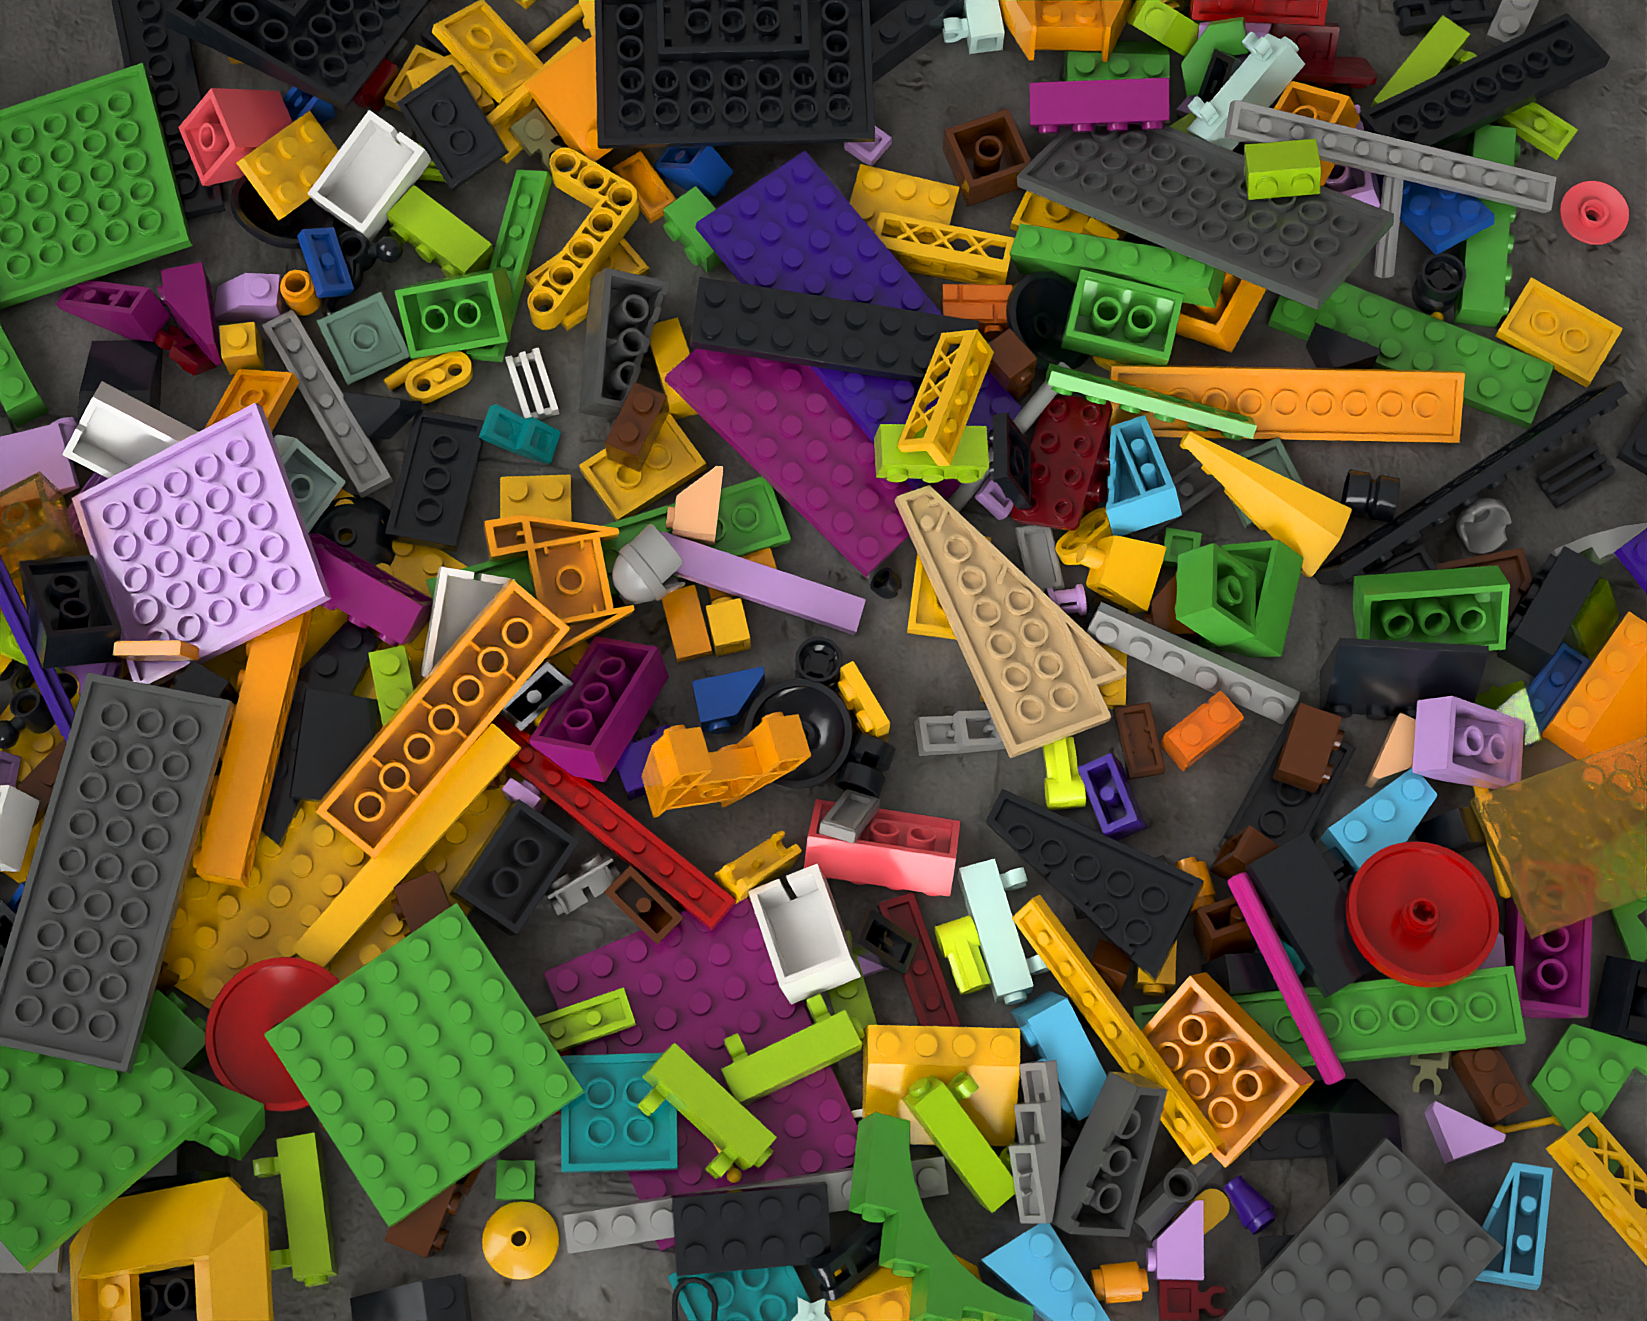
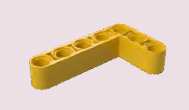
[527,148,639,330]

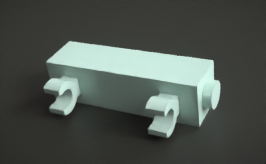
[942,0,1005,54]
[1187,31,1305,151]
[957,858,1050,1005]

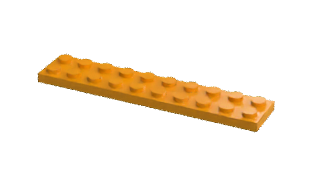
[1107,364,1465,443]

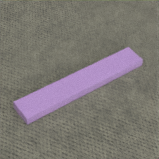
[661,531,866,635]

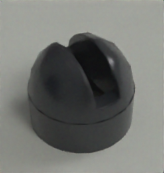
[870,567,902,599]

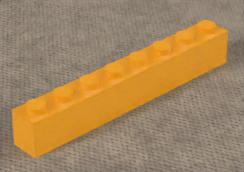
[193,608,314,888]

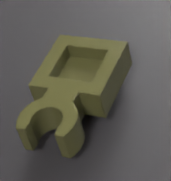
[509,107,563,173]
[1410,1051,1452,1096]

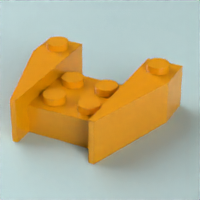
[999,0,1132,62]
[484,514,634,660]
[641,712,811,818]

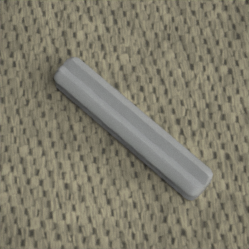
[1374,176,1404,278]

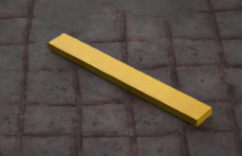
[292,723,521,969]
[1012,894,1224,1165]

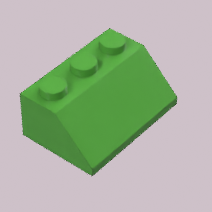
[1064,41,1170,81]
[395,266,514,359]
[1061,269,1184,366]
[1199,540,1303,658]

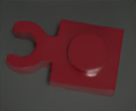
[154,325,217,376]
[1158,1280,1226,1321]

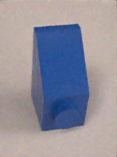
[653,146,734,197]
[692,666,765,734]

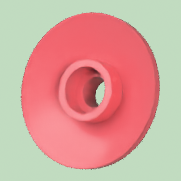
[1559,181,1629,245]

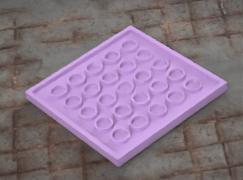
[72,403,332,686]

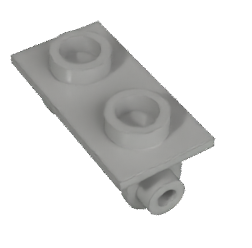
[545,853,620,916]

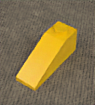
[649,318,698,420]

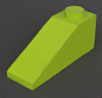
[1125,0,1200,57]

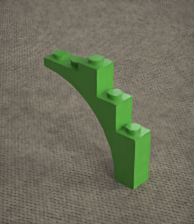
[849,1112,1034,1321]

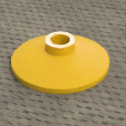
[482,1201,559,1280]

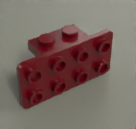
[1271,23,1378,89]
[1011,394,1113,531]

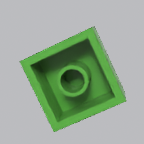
[1175,543,1256,647]

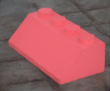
[804,799,960,896]

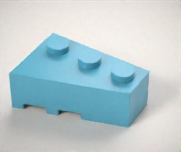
[1106,415,1182,536]
[1321,768,1438,872]
[1010,990,1107,1121]
[1475,1162,1553,1290]
[979,1223,1110,1321]

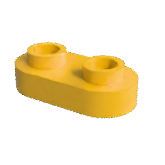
[405,351,473,404]
[1055,508,1113,565]

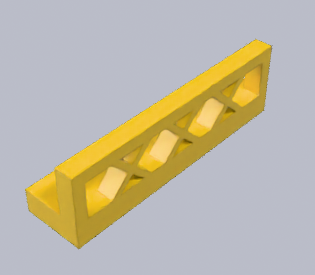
[487,36,583,164]
[874,211,1015,285]
[897,329,994,466]
[1545,1112,1647,1266]

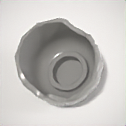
[1456,497,1512,555]

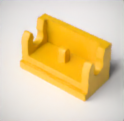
[714,830,802,904]

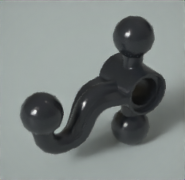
[321,231,403,316]
[0,659,78,749]

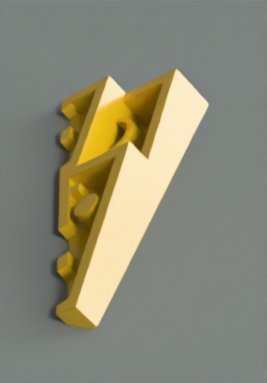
[1179,432,1352,578]

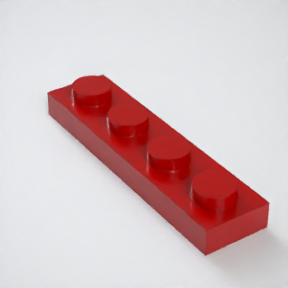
[1189,0,1328,26]

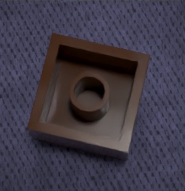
[942,109,1031,207]

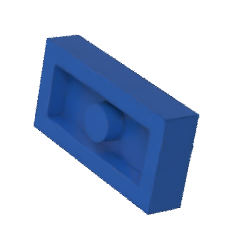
[297,227,354,298]

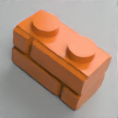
[941,284,1012,339]
[1160,690,1244,772]

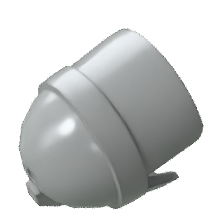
[612,523,686,605]

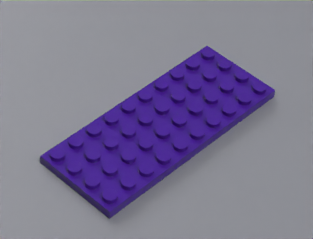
[695,151,1022,490]

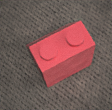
[178,88,293,186]

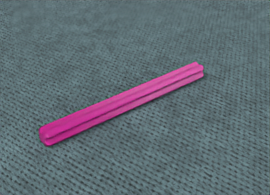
[1228,872,1345,1085]

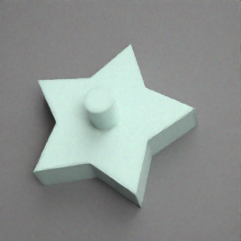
[792,1298,830,1321]

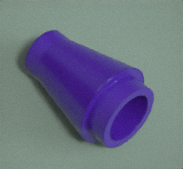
[1223,1175,1278,1235]

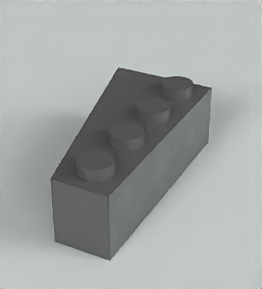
[579,268,671,419]
[1051,1071,1168,1237]

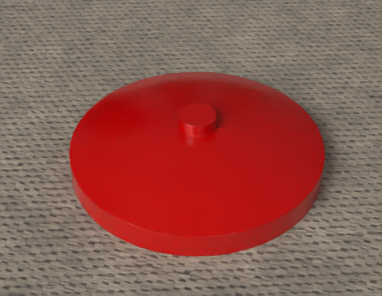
[1346,842,1499,988]
[205,957,341,1112]

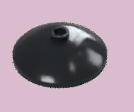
[230,175,334,249]
[1006,271,1090,371]
[308,495,396,566]
[744,679,853,789]

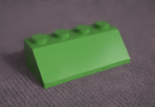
[1353,565,1510,651]

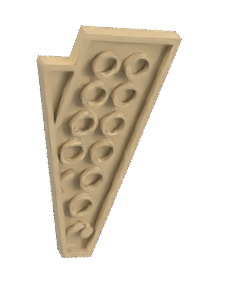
[895,485,1127,758]

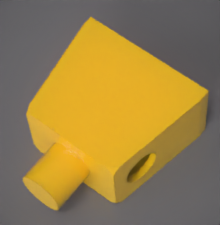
[1076,535,1167,614]

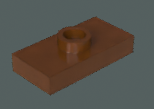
[1113,702,1166,780]

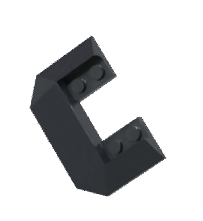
[1249,1079,1403,1272]

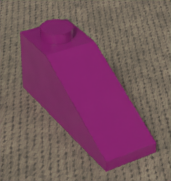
[157,262,222,366]
[56,280,170,342]

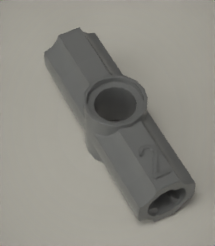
[1132,1153,1223,1241]

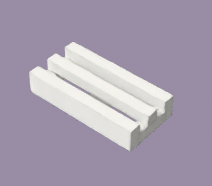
[505,347,559,420]

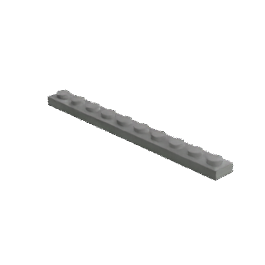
[1225,100,1556,213]
[562,1153,949,1254]

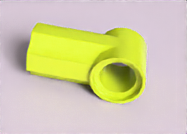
[1042,737,1086,811]
[934,915,991,995]

